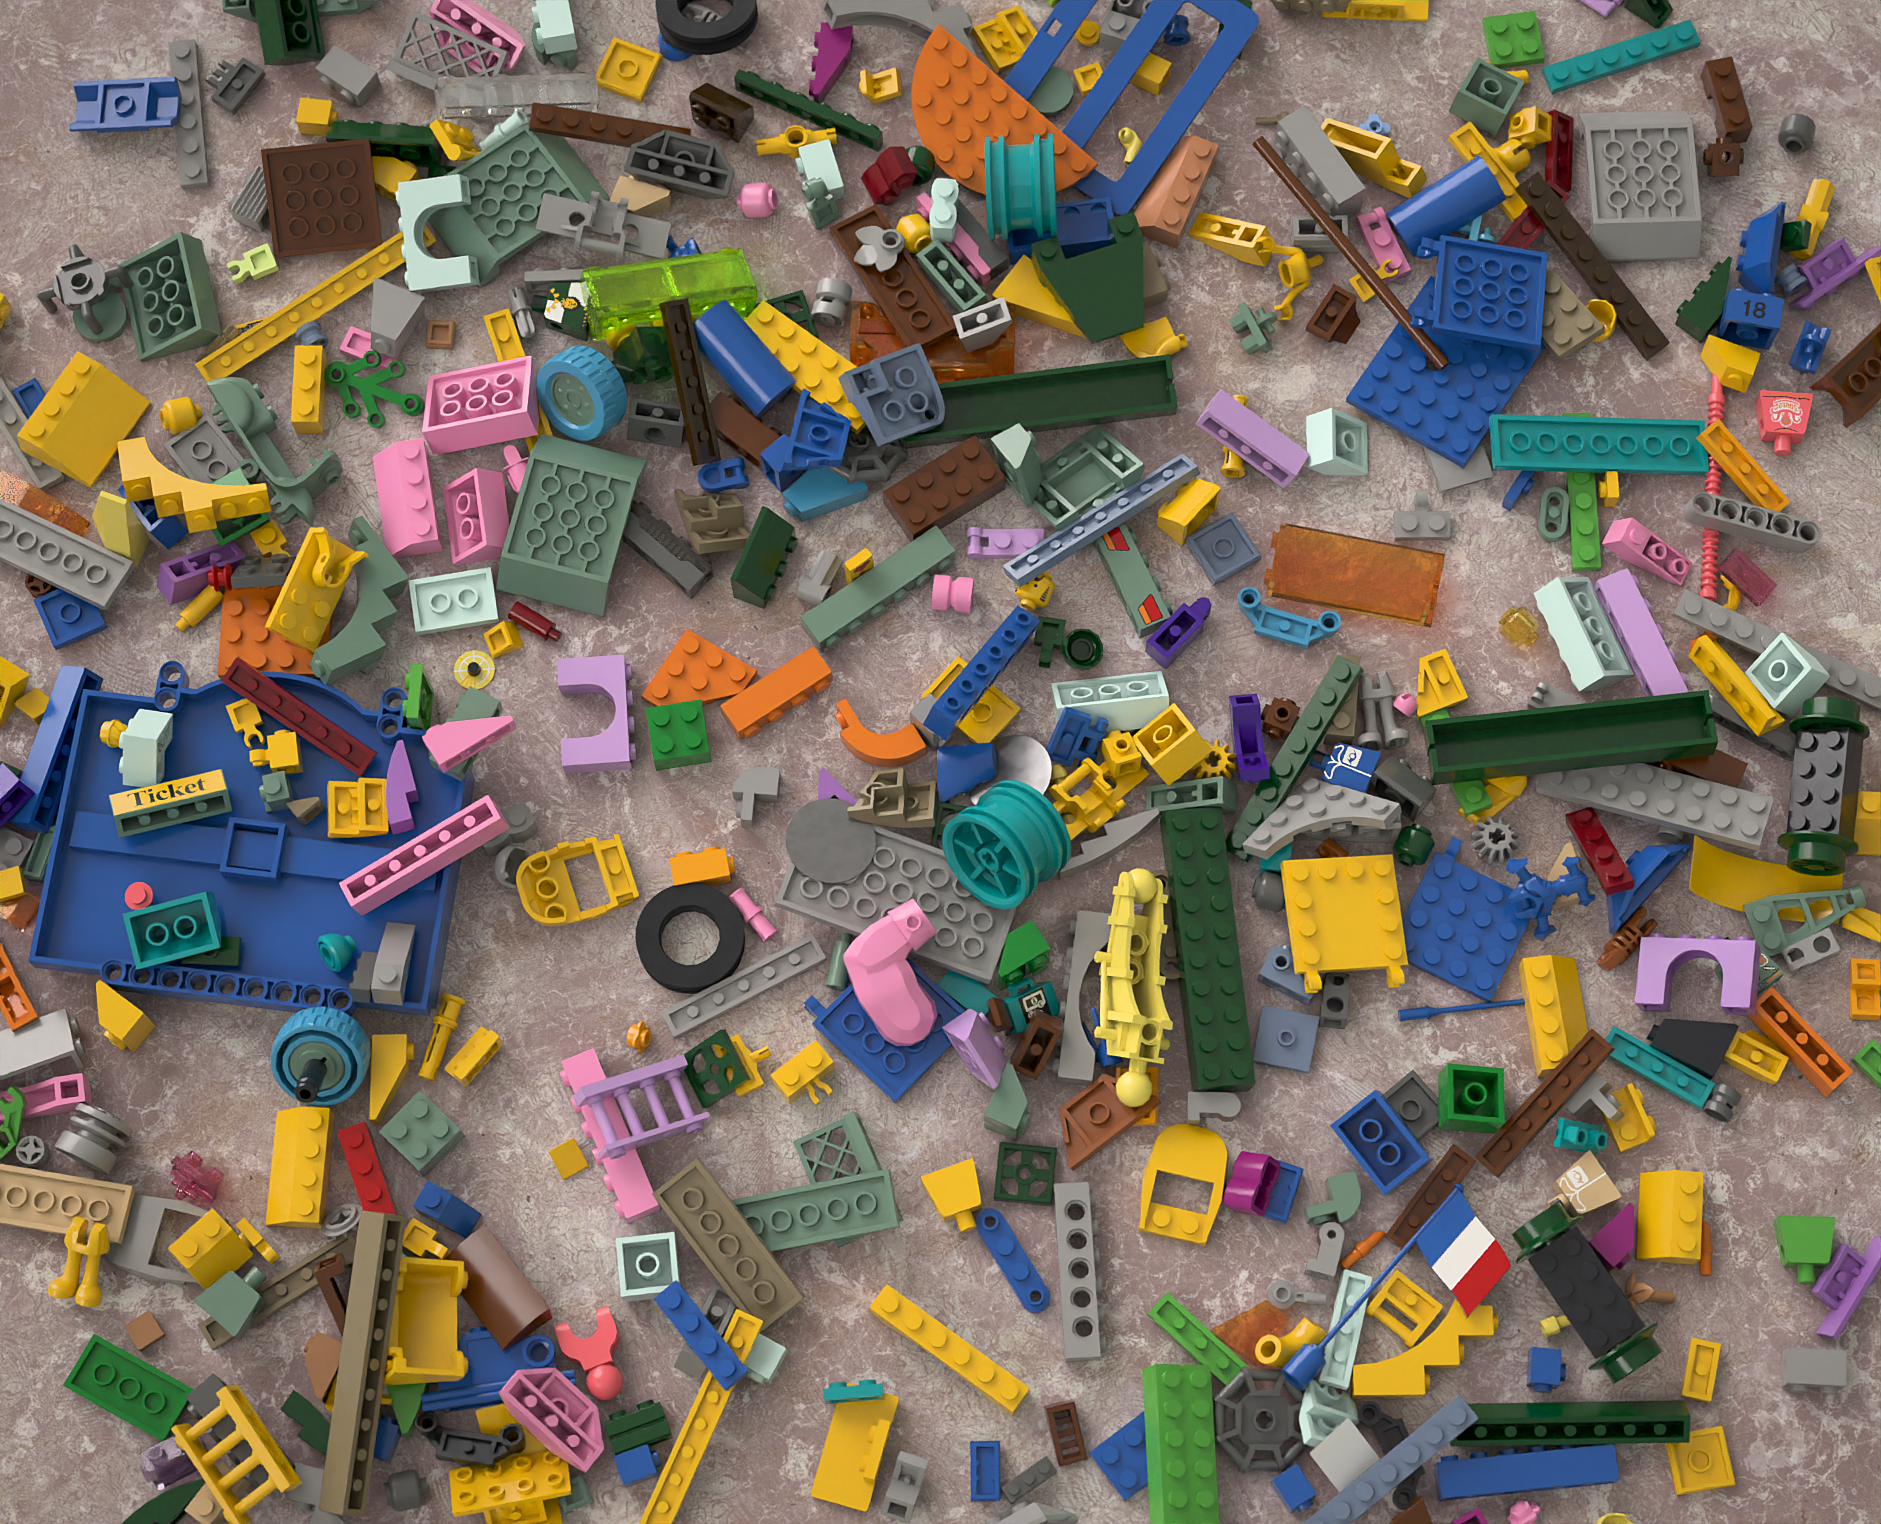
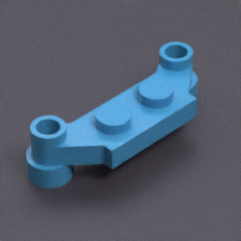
[1238,587,1341,649]

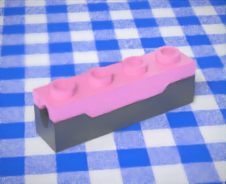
[916,187,1008,286]

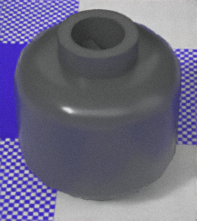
[1778,114,1816,154]
[1251,871,1285,912]
[384,1469,429,1512]

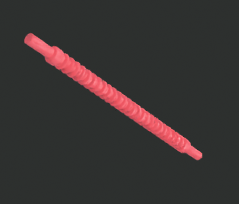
[1699,373,1726,602]

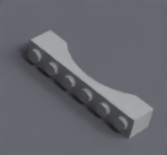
[1052,910,1111,1086]

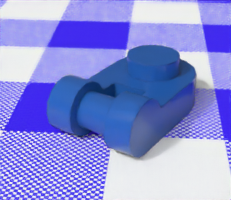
[698,457,750,493]

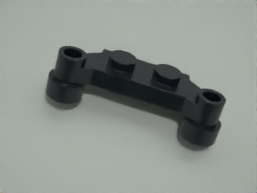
[1357,1401,1425,1510]
[415,1411,526,1469]

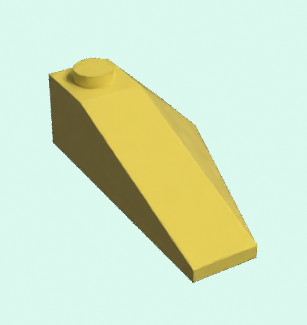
[92,491,150,568]

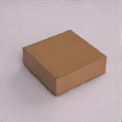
[425,320,456,350]
[124,1310,166,1352]

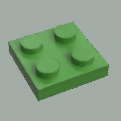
[1482,11,1545,68]

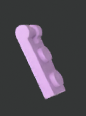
[967,527,1044,559]

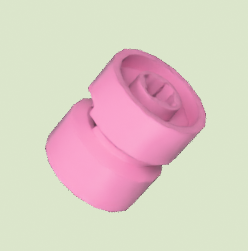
[931,574,974,614]

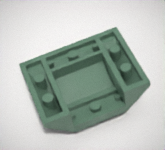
[1031,424,1145,530]

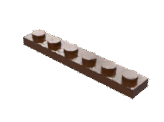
[529,102,691,148]
[1475,1028,1615,1178]

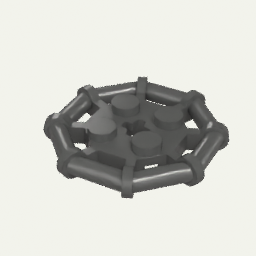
[826,425,908,484]
[1212,1366,1309,1474]

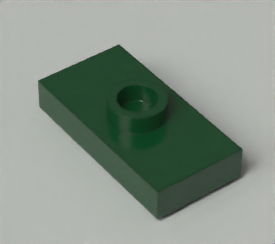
[181,936,242,966]

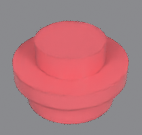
[125,882,154,910]

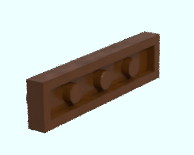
[1384,1144,1476,1254]

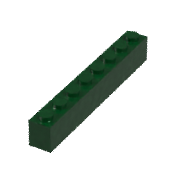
[1450,1400,1690,1446]

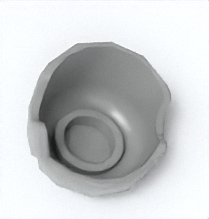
[494,845,529,889]

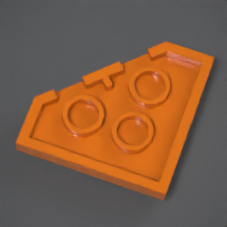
[641,629,757,707]

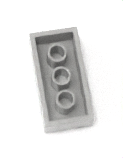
[1273,106,1366,219]

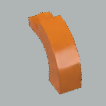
[834,698,927,767]

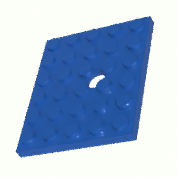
[1346,276,1546,469]

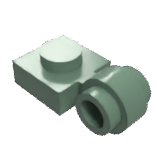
[801,177,840,229]

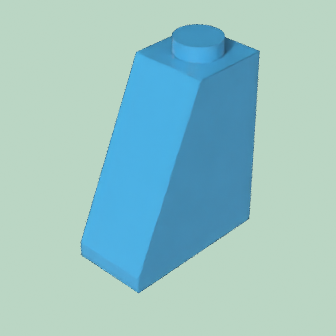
[782,468,869,522]

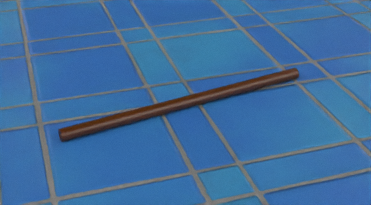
[1253,136,1450,371]

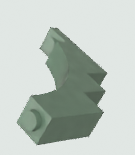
[310,516,409,686]

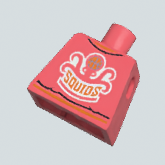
[1755,390,1813,456]

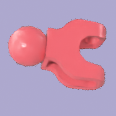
[555,1306,623,1401]

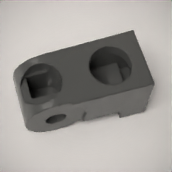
[1319,972,1349,1029]

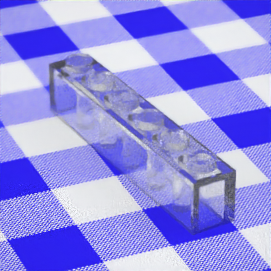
[434,72,600,120]

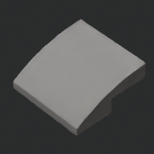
[1423,442,1493,493]

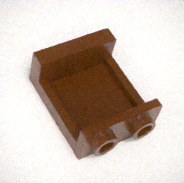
[313,1252,347,1337]

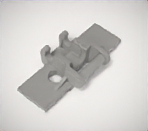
[536,191,671,260]

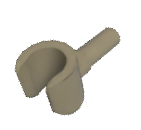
[1256,112,1290,125]

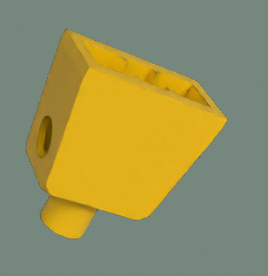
[921,1158,982,1233]

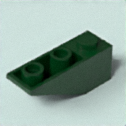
[1675,256,1732,343]

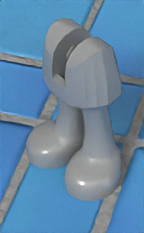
[1357,671,1410,751]

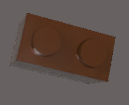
[1010,1009,1062,1081]

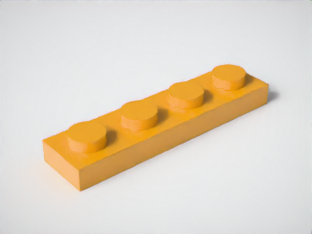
[1696,419,1791,512]

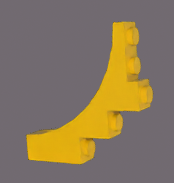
[117,437,271,533]
[1351,1297,1498,1399]

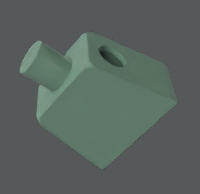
[194,1266,267,1341]

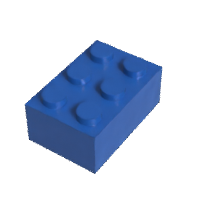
[1330,1090,1434,1195]

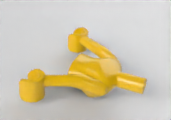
[1255,236,1323,321]

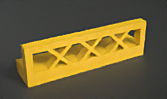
[1688,635,1785,736]

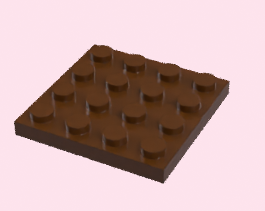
[261,138,383,258]

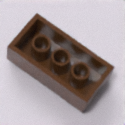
[883,435,1005,542]

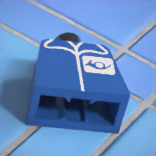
[1309,743,1381,793]

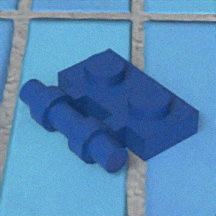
[1046,706,1109,767]

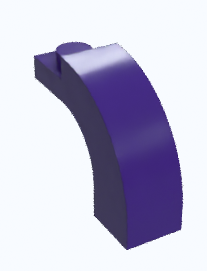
[1229,693,1270,783]

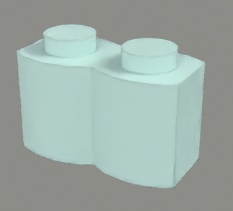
[930,178,958,243]

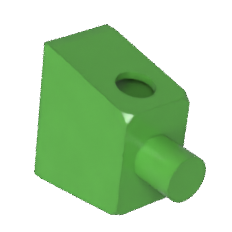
[1773,1216,1835,1284]

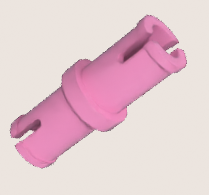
[729,887,778,942]

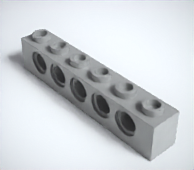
[1053,1182,1106,1363]

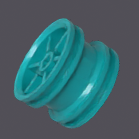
[984,133,1057,240]
[942,780,1072,910]

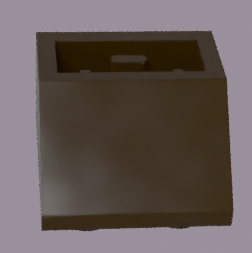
[689,83,754,143]

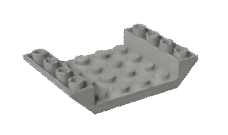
[1578,110,1702,262]

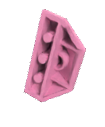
[429,0,526,77]
[499,1368,604,1472]

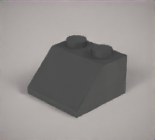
[1369,756,1437,822]

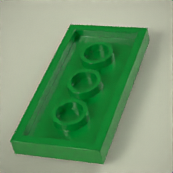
[63,1334,194,1443]

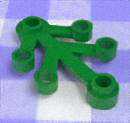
[324,350,425,428]

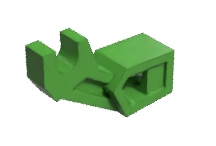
[0,1085,27,1160]

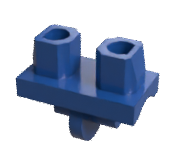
[1789,320,1832,375]

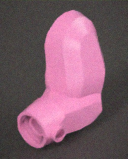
[843,898,938,1046]

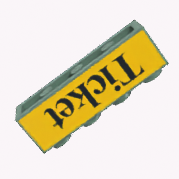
[109,769,232,838]

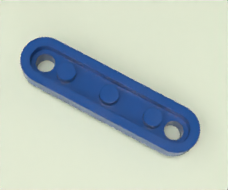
[975,1208,1050,1314]

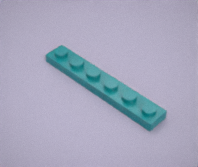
[1542,19,1701,95]

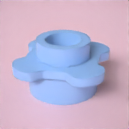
[1358,114,1390,136]

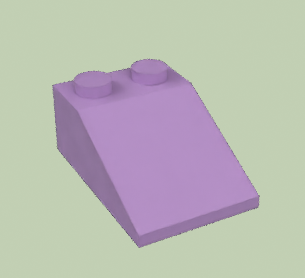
[942,1009,1007,1089]

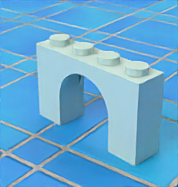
[396,174,480,293]

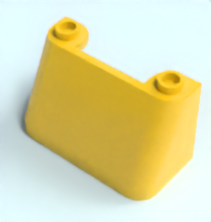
[383,1257,468,1385]

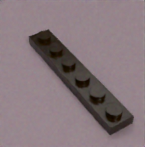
[659,298,722,466]

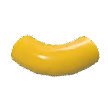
[1255,1317,1328,1367]

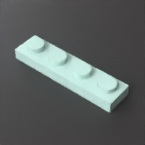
[1317,1269,1372,1390]

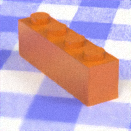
[720,646,833,740]
[1747,987,1854,1097]

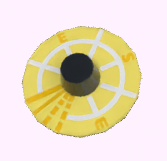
[454,650,495,689]

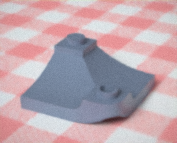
[838,343,945,448]

